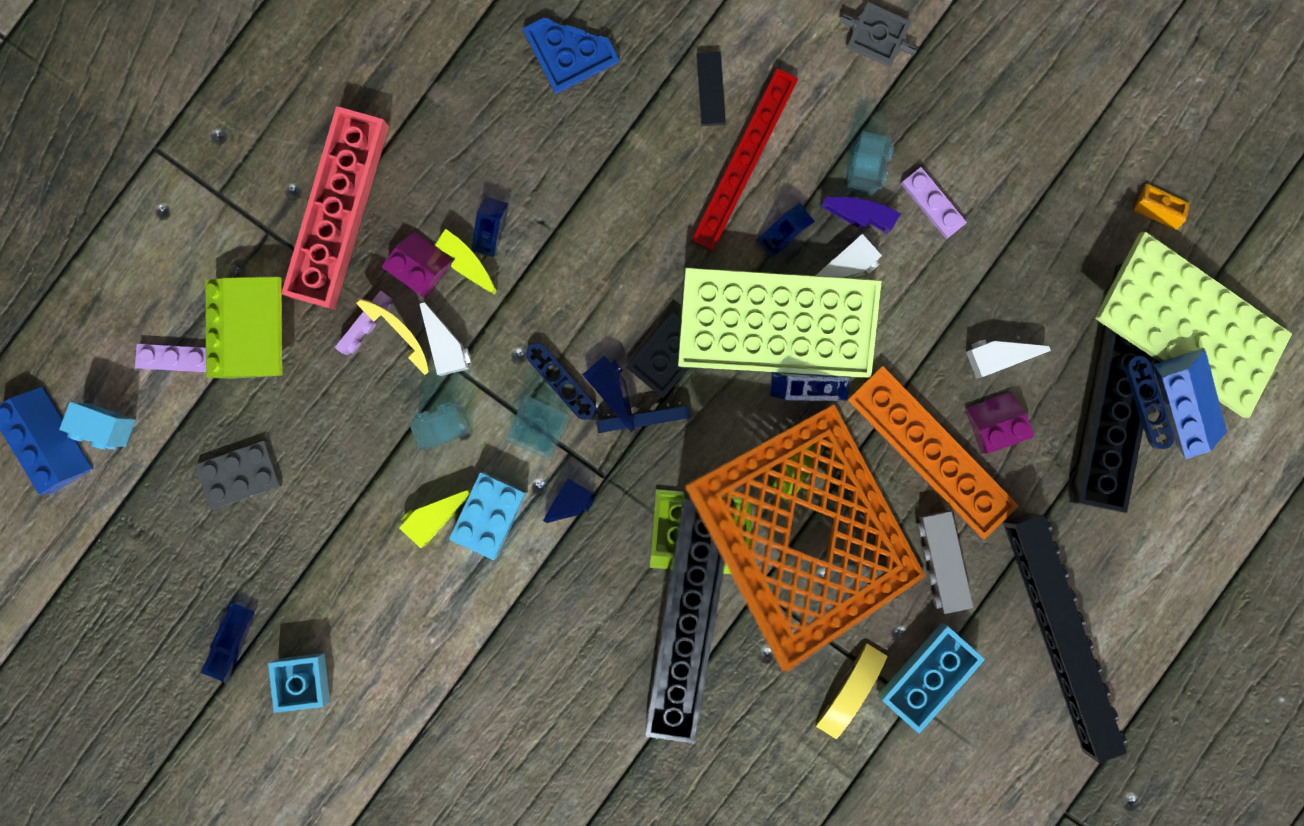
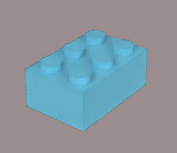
[449,472,527,560]

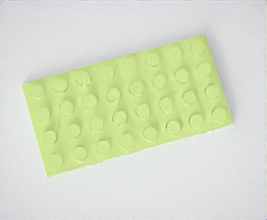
[1095,232,1292,418]
[678,267,882,378]

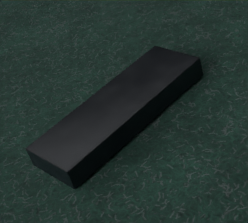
[696,51,726,127]

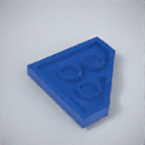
[522,18,620,95]

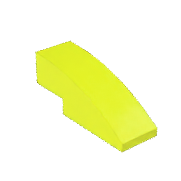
[435,229,497,295]

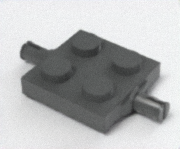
[840,2,919,68]

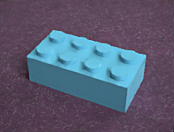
[877,622,985,734]

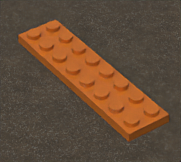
[847,366,1019,540]

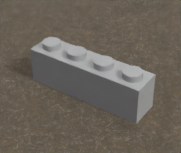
[916,510,973,614]

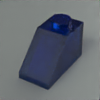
[471,196,509,257]
[757,203,815,258]
[543,478,595,523]

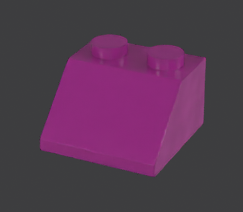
[381,232,454,299]
[965,392,1035,454]

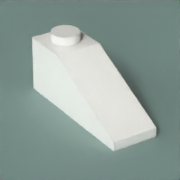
[815,234,882,278]
[420,303,471,376]
[966,339,1051,379]

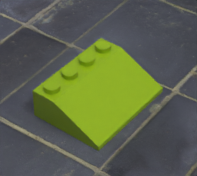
[205,277,282,379]
[650,489,752,574]

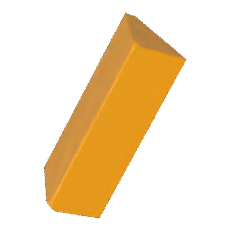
[1134,183,1190,230]

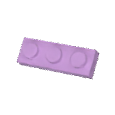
[901,167,967,239]
[335,290,393,355]
[135,344,206,373]

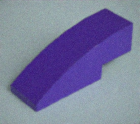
[820,197,901,234]

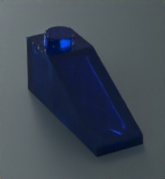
[582,356,635,432]
[770,372,850,401]

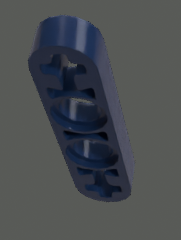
[526,343,596,420]
[1124,356,1174,449]
[596,406,691,433]

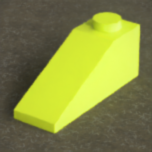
[399,490,471,548]

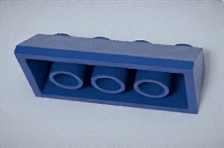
[1154,348,1227,459]
[0,387,93,495]

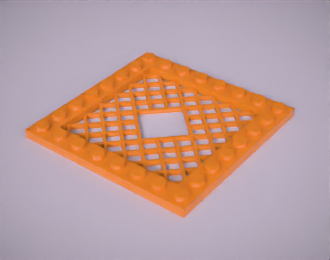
[685,405,926,672]

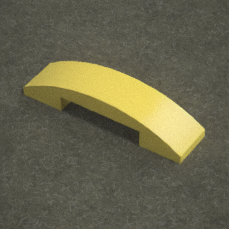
[355,298,429,375]
[815,643,888,739]

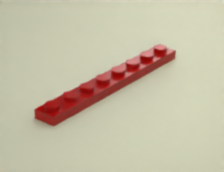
[691,68,798,252]

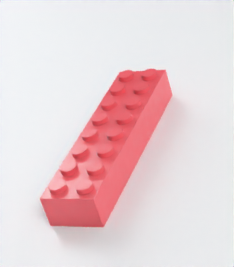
[282,106,389,310]

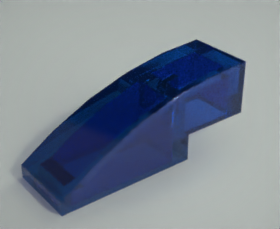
[200,603,255,684]

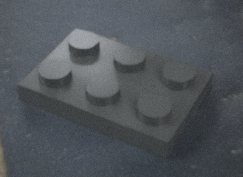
[195,441,282,511]

